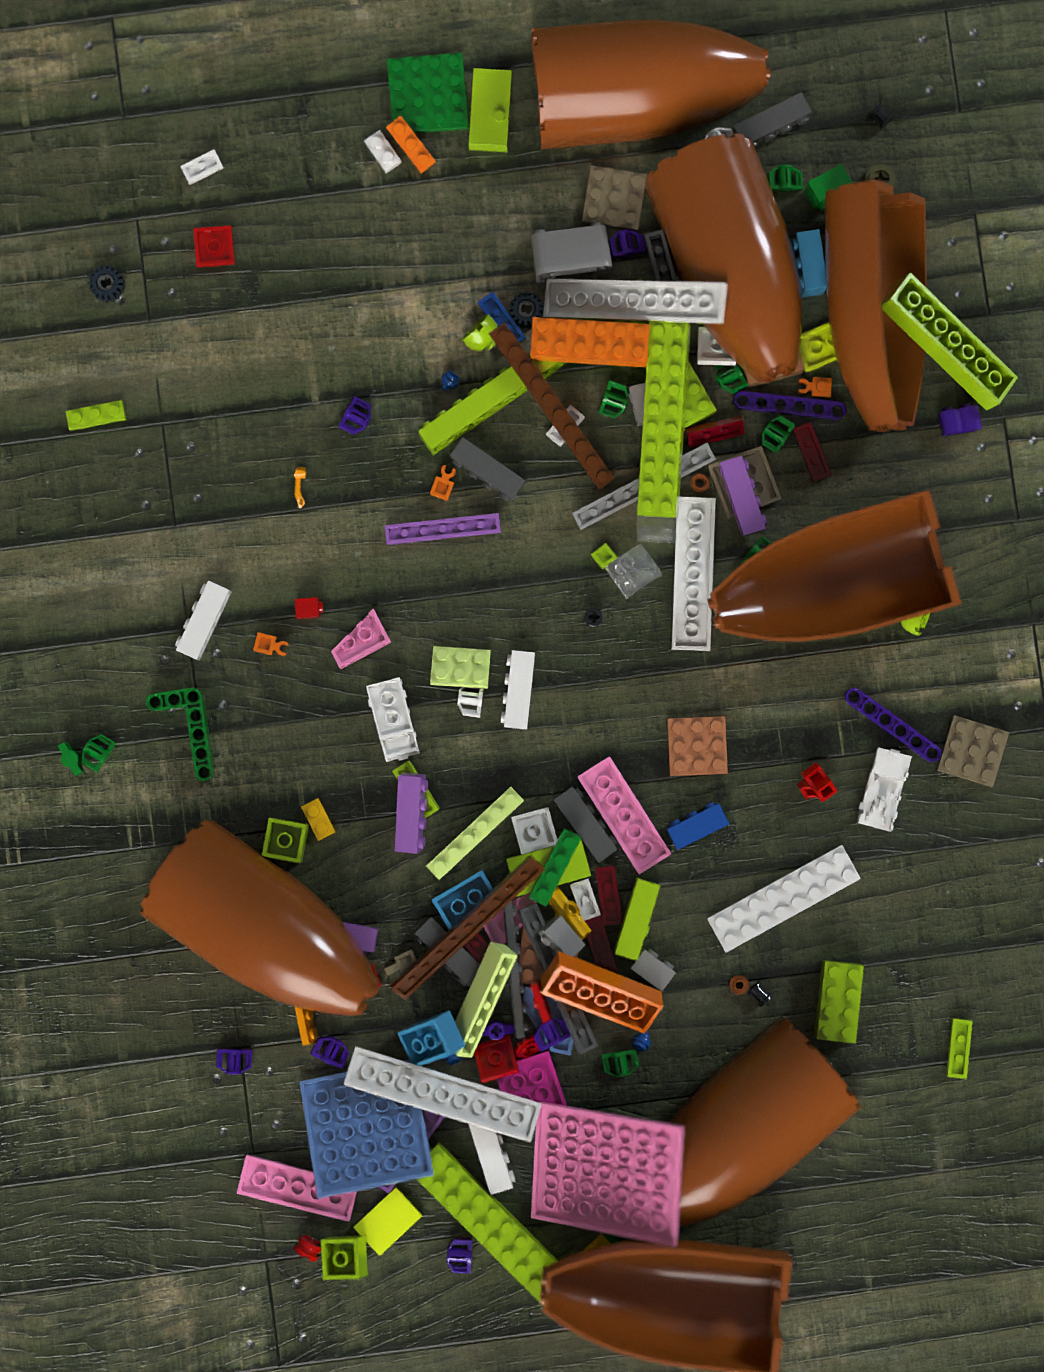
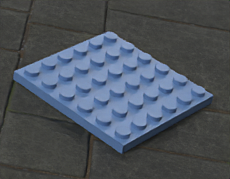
[299,1060,434,1199]

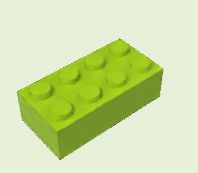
[814,960,864,1044]

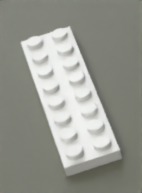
[671,497,716,651]
[707,845,861,952]

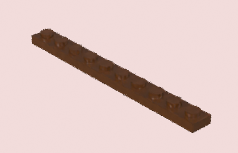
[488,322,615,490]
[390,854,545,1000]

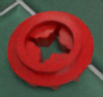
[514,1035,544,1058]

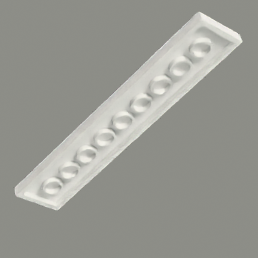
[543,279,728,324]
[344,1047,542,1142]

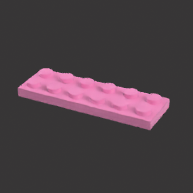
[577,756,671,874]
[236,1154,357,1222]

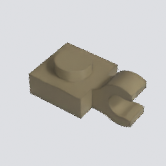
[385,949,417,976]

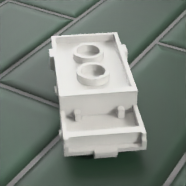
[366,677,420,762]
[856,747,912,832]

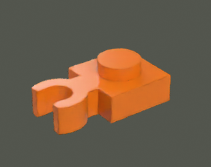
[798,377,832,398]
[430,465,456,501]
[253,632,289,656]

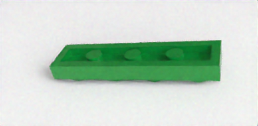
[529,828,582,906]

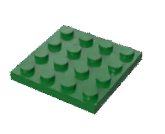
[387,53,469,134]

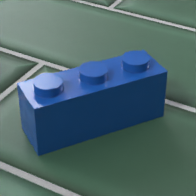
[666,802,729,850]

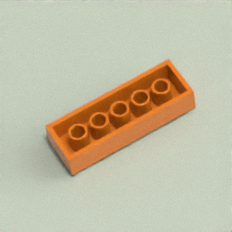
[530,317,650,367]
[541,951,663,1034]

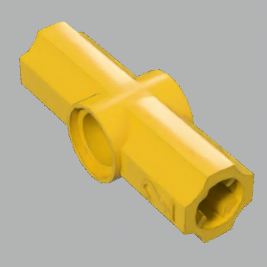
[549,886,591,940]

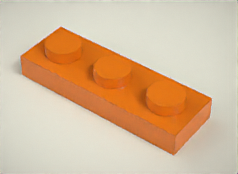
[386,115,436,174]

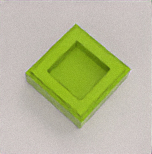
[591,543,618,570]

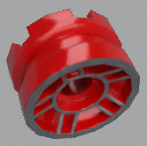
[293,1234,321,1262]

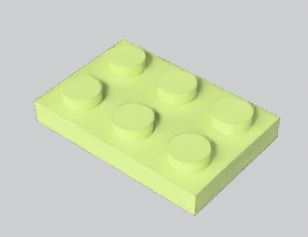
[430,646,491,689]

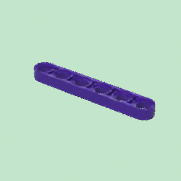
[734,391,846,420]
[845,688,941,762]

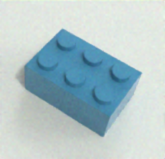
[792,229,826,298]
[432,869,494,930]
[397,1010,466,1066]

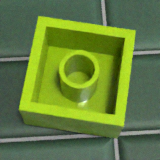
[262,818,309,863]
[321,1236,368,1280]

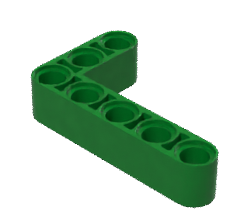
[146,688,215,781]

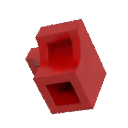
[797,762,838,803]

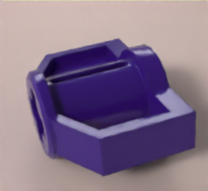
[608,229,645,258]
[339,397,371,435]
[533,1018,571,1051]
[482,1020,514,1040]
[310,1036,350,1069]
[216,1048,252,1074]
[447,1237,472,1274]

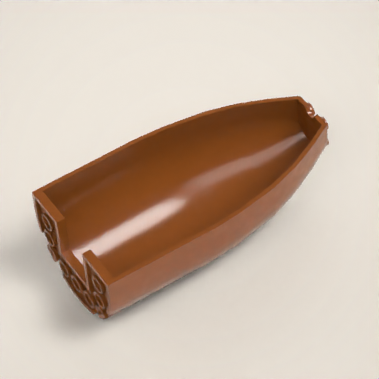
[531,19,770,149]
[645,133,803,383]
[825,180,927,432]
[707,490,961,642]
[140,820,379,1016]
[668,1016,862,1227]
[540,1240,792,1372]

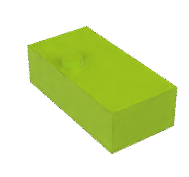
[469,68,512,152]
[506,840,591,897]
[614,877,660,961]

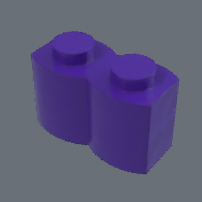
[938,403,982,437]

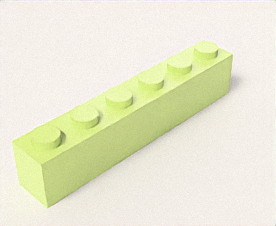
[426,787,524,880]
[455,942,517,1058]

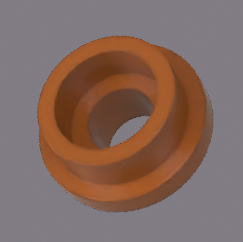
[690,473,709,492]
[729,975,749,995]

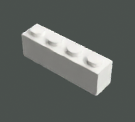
[175,581,231,661]
[501,650,535,730]
[469,1124,515,1195]

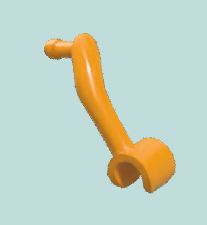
[294,467,306,508]

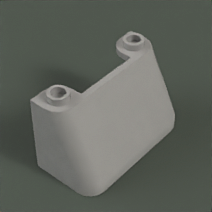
[530,222,612,283]

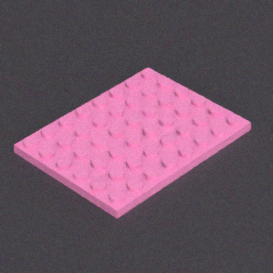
[531,1102,684,1247]

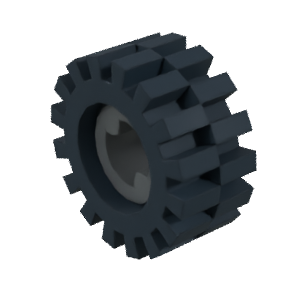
[88,265,125,302]
[509,291,544,328]

